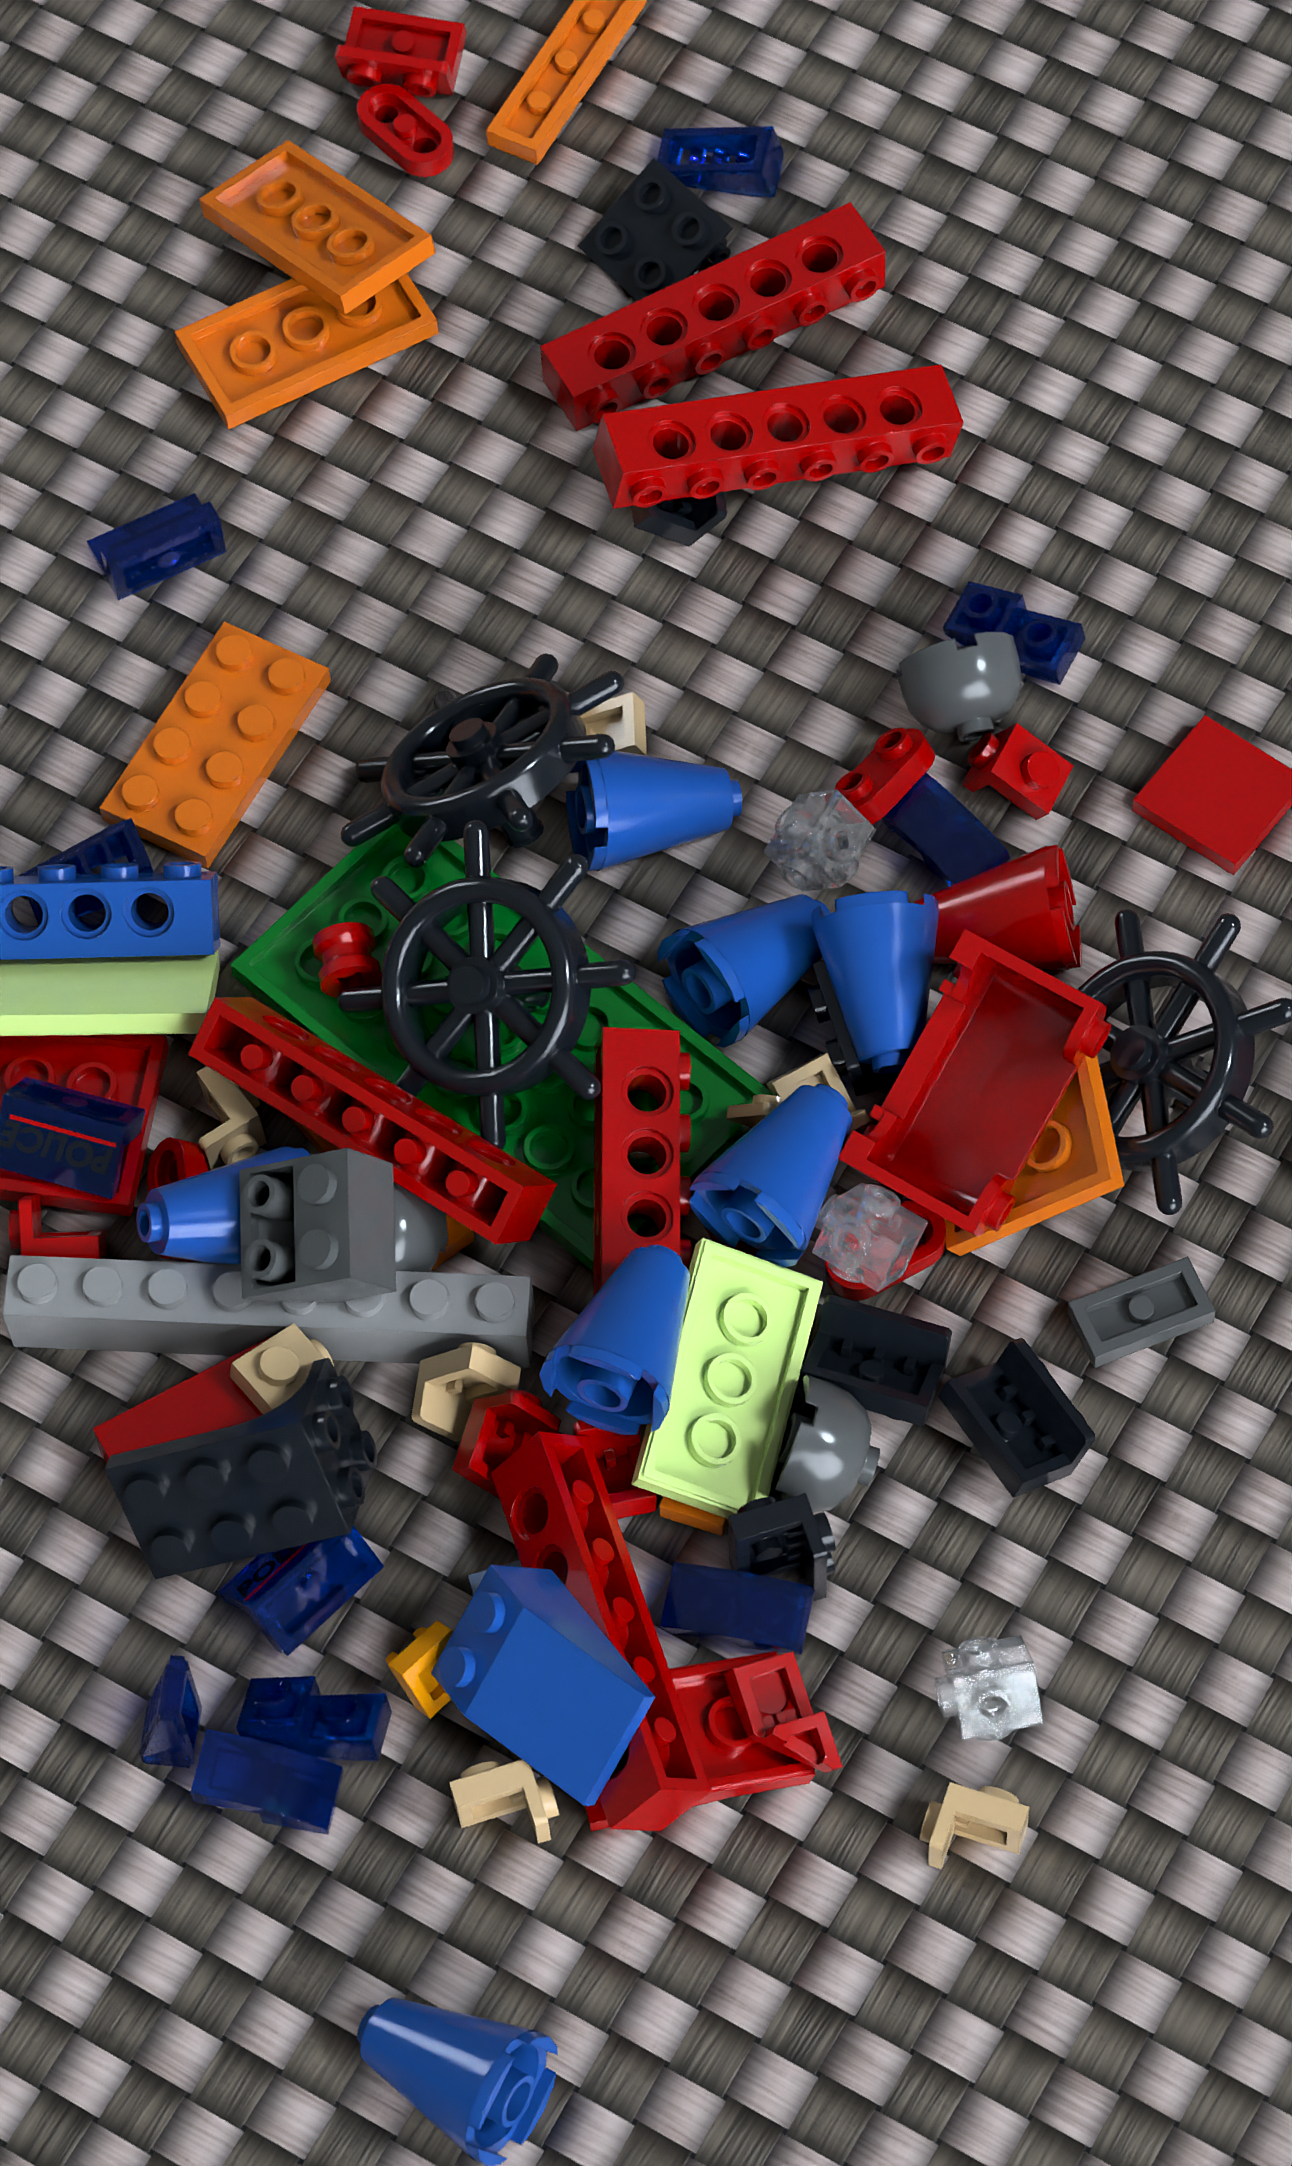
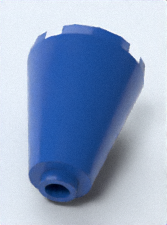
[566,750,742,872]
[811,890,939,1074]
[657,894,831,1048]
[689,1084,853,1268]
[136,1146,310,1265]
[539,1245,690,1435]
[357,1997,558,2166]

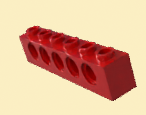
[540,202,886,431]
[592,364,964,509]
[188,997,557,1245]
[593,1027,691,1297]
[491,1431,712,1831]

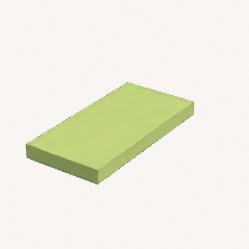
[0,950,220,1036]
[631,1238,823,1519]

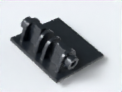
[578,158,733,301]

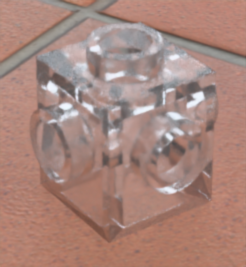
[763,790,876,891]
[812,1182,928,1292]
[934,1635,1043,1741]

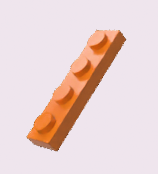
[486,0,647,165]

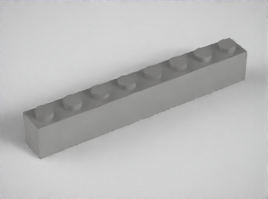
[2,1255,535,1368]

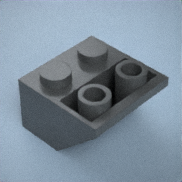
[239,1148,396,1302]

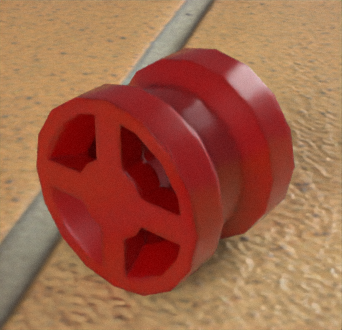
[312,922,382,998]

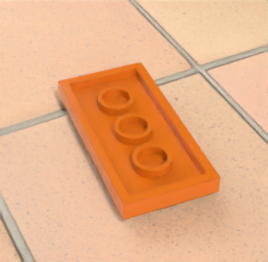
[199,140,436,314]
[174,273,439,430]
[100,622,331,869]

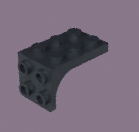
[105,1358,378,1579]

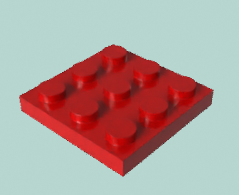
[0,1034,169,1217]

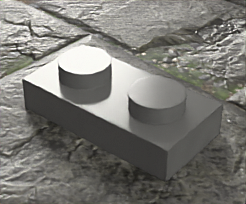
[1067,1257,1216,1368]

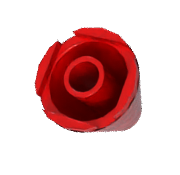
[914,844,1082,970]

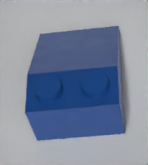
[431,1565,655,1806]

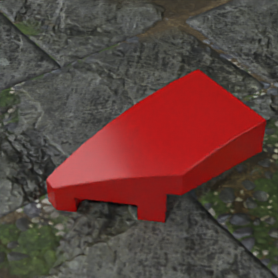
[724,1651,843,1773]

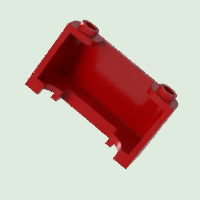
[838,929,1112,1237]

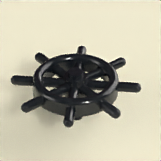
[341,653,624,868]
[337,820,636,1150]
[1078,909,1292,1215]

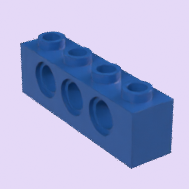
[0,861,221,960]

